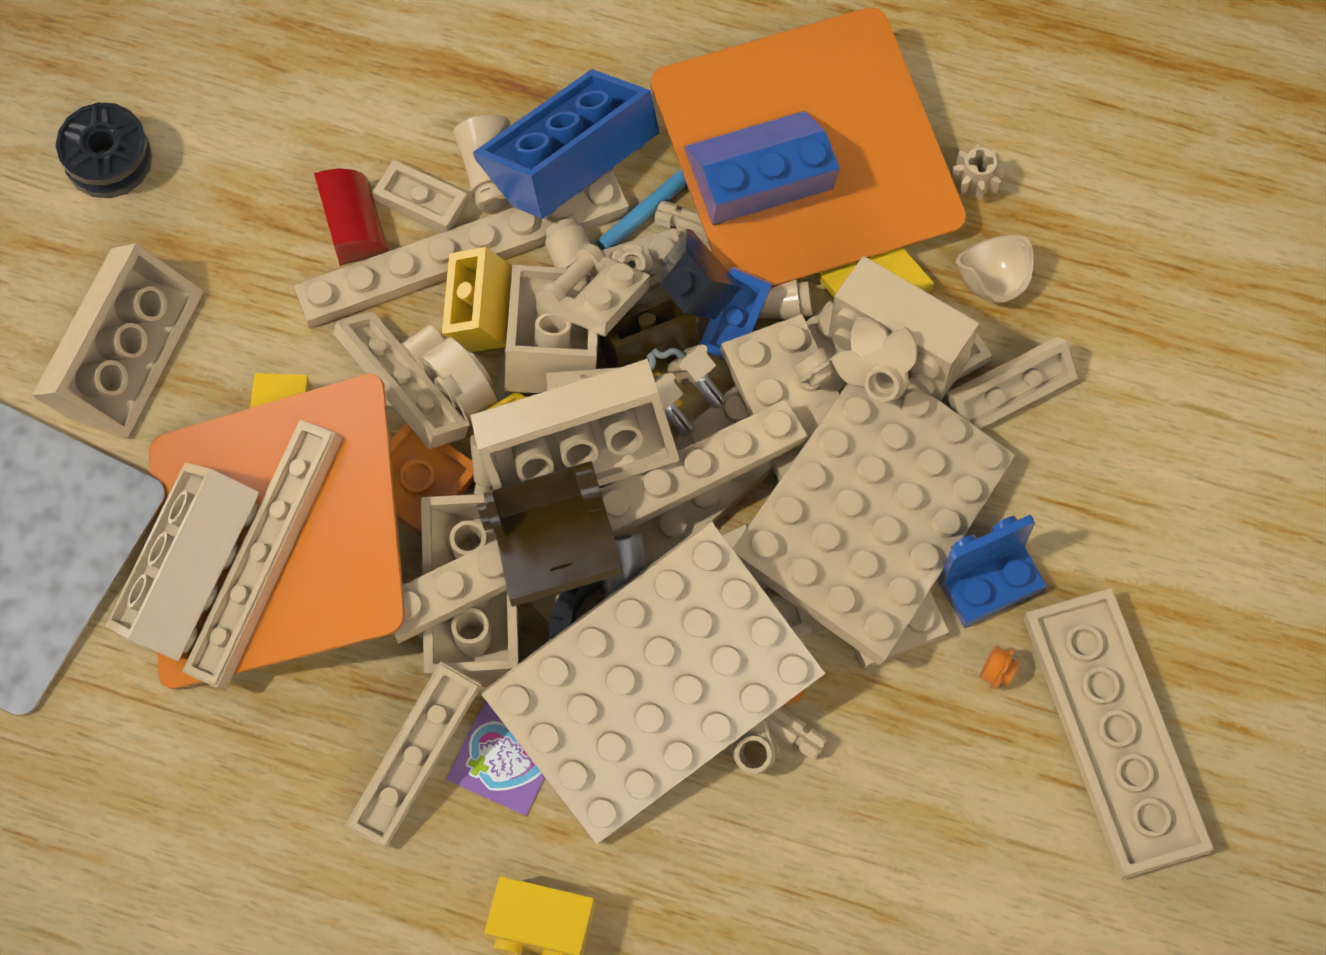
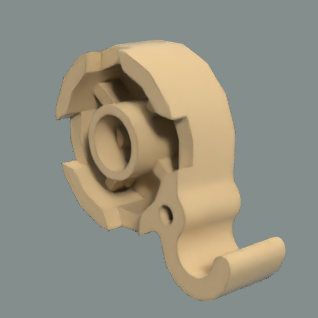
[401,325,498,429]

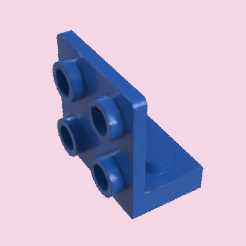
[939,515,1047,628]

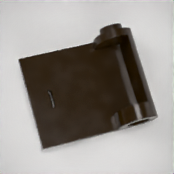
[477,461,624,607]

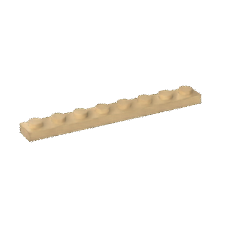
[293,172,629,329]

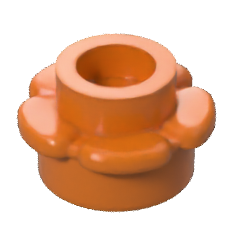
[979,645,1019,689]

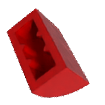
[314,168,389,266]

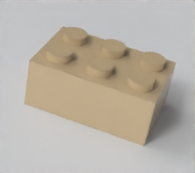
[828,256,979,402]

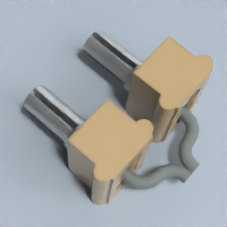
[647,345,725,436]

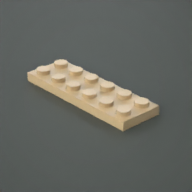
[1023,588,1214,880]

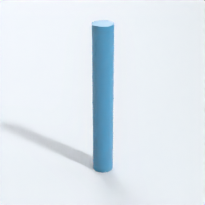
[596,169,687,250]

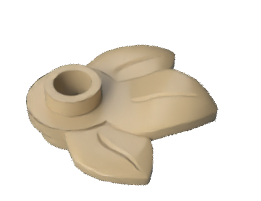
[832,317,918,402]

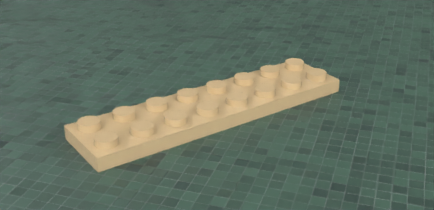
[720,314,949,670]

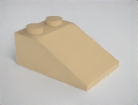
[504,265,597,393]

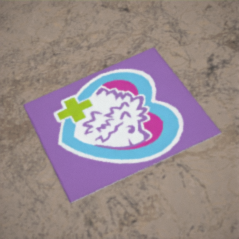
[446,702,545,816]

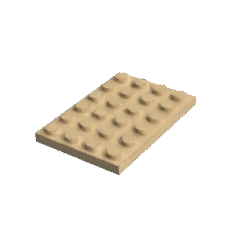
[732,373,1015,665]
[481,520,825,844]

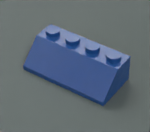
[473,69,660,219]

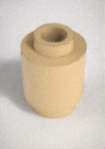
[545,218,591,268]

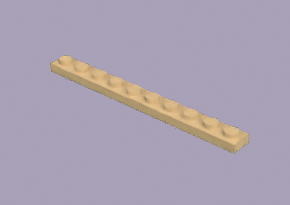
[393,399,808,644]

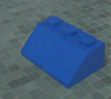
[684,111,840,225]

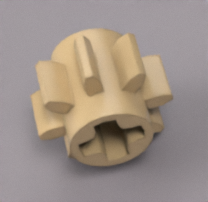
[951,144,1006,200]

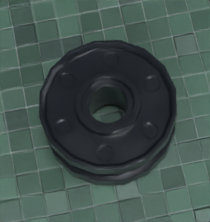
[55,102,153,198]

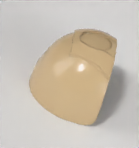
[956,235,1034,303]

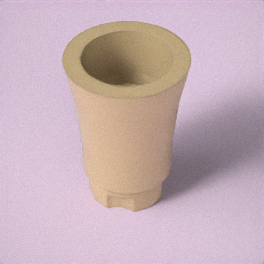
[453,114,513,214]

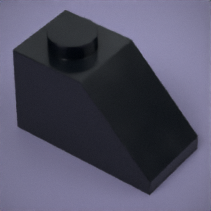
[660,229,741,320]

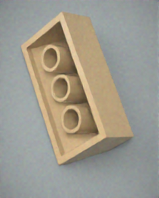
[32,243,204,439]
[470,359,680,490]
[105,462,260,661]
[421,494,521,686]

